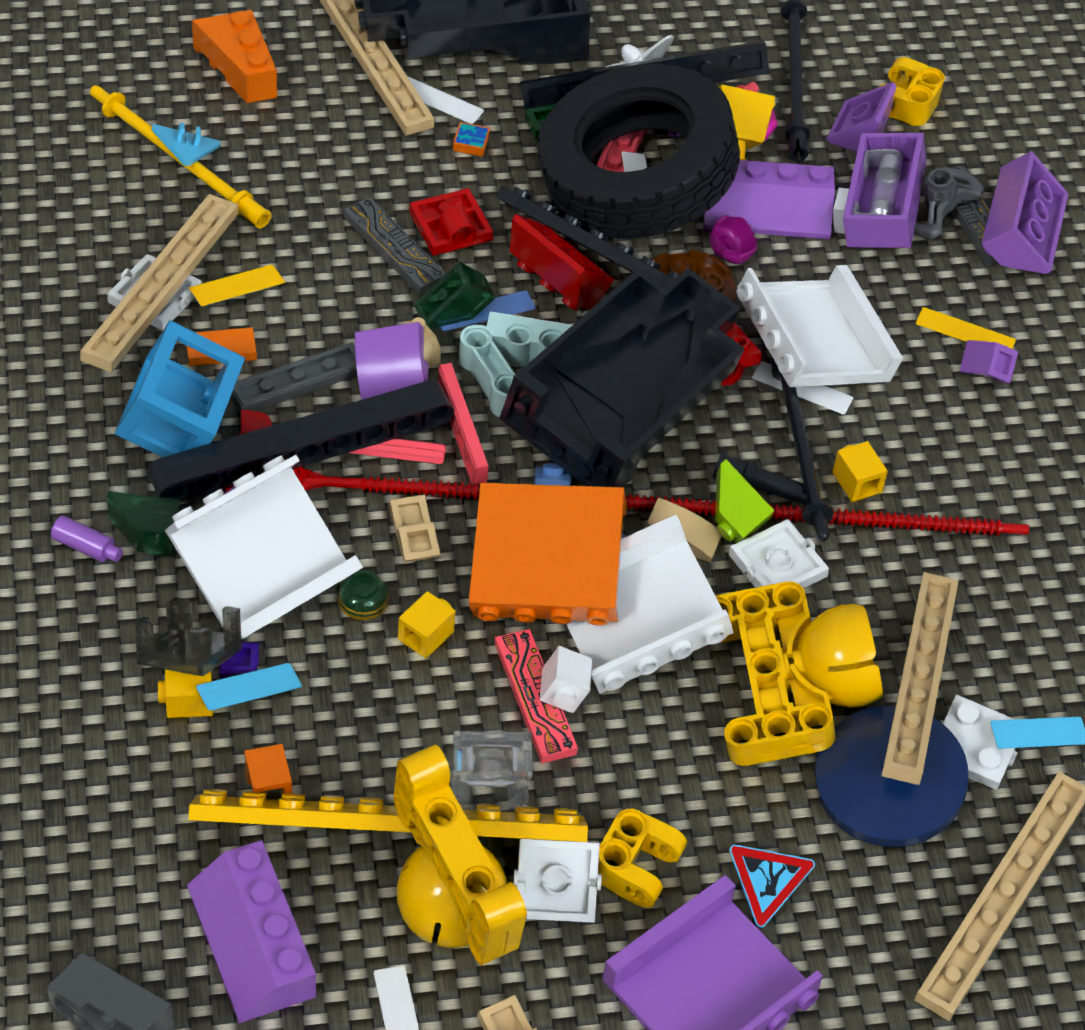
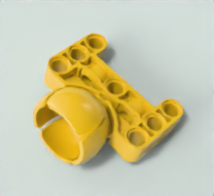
[716,581,883,766]
[393,744,527,966]

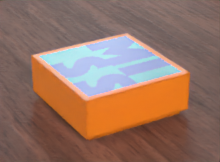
[453,122,490,157]

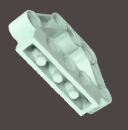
[459,311,572,417]

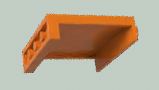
[468,483,626,626]

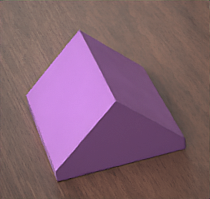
[826,82,897,152]

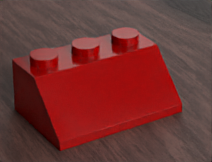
[509,214,614,311]

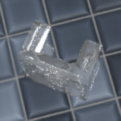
[451,731,533,812]

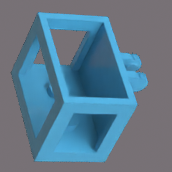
[114,320,245,457]

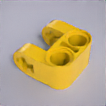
[878,57,945,126]
[598,809,687,908]

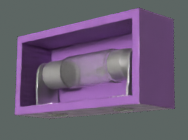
[843,133,927,248]

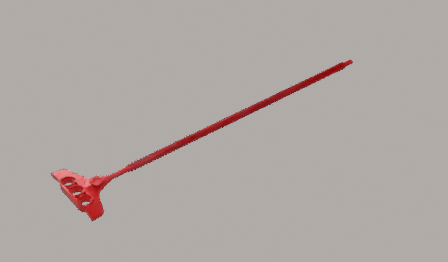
[226,409,1029,536]

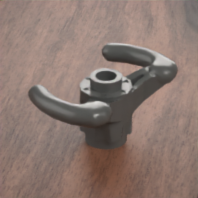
[914,167,984,239]

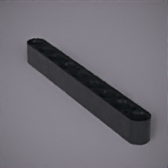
[147,380,454,505]

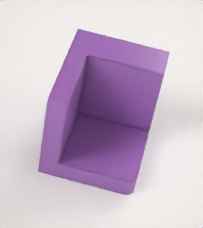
[960,340,1018,383]

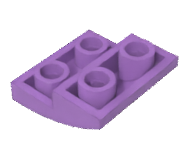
[355,322,428,400]

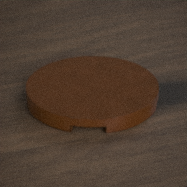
[652,250,737,303]

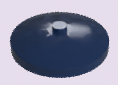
[815,706,969,847]

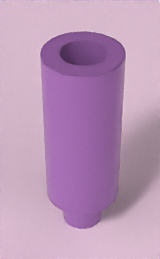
[51,515,123,562]

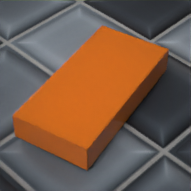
[186,327,257,366]

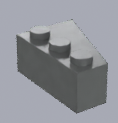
[47,953,174,1030]

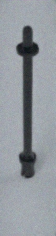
[780,0,810,161]
[771,355,834,542]

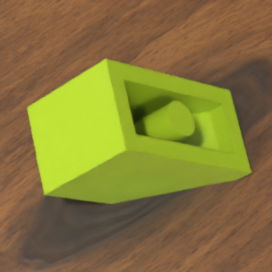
[715,459,774,543]

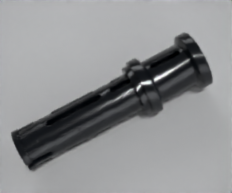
[712,450,820,506]

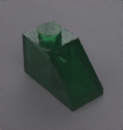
[414,261,496,329]
[107,491,181,556]

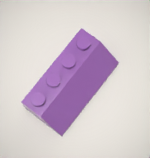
[981,151,1069,274]
[703,160,835,239]
[187,840,316,1023]

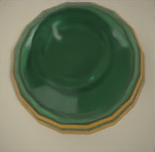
[337,570,390,620]

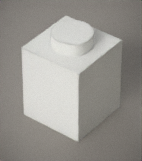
[540,646,592,713]

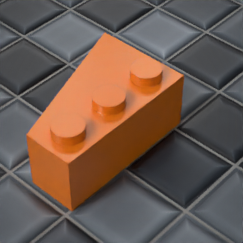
[192,10,277,103]

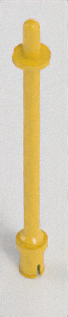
[90,85,271,229]

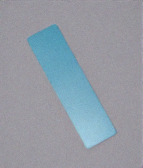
[196,663,302,711]
[990,717,1085,749]

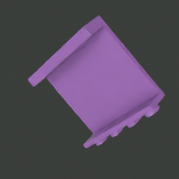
[602,875,823,1030]

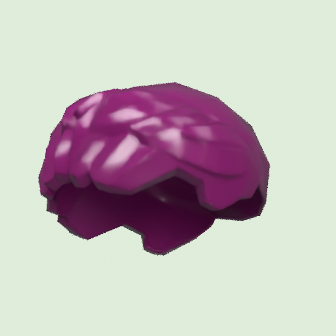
[709,215,757,264]

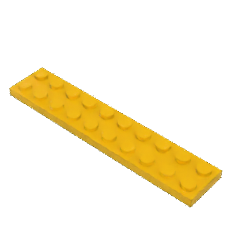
[188,789,588,842]

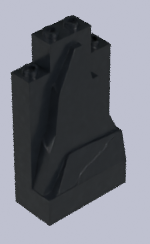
[354,0,590,64]
[499,268,744,487]

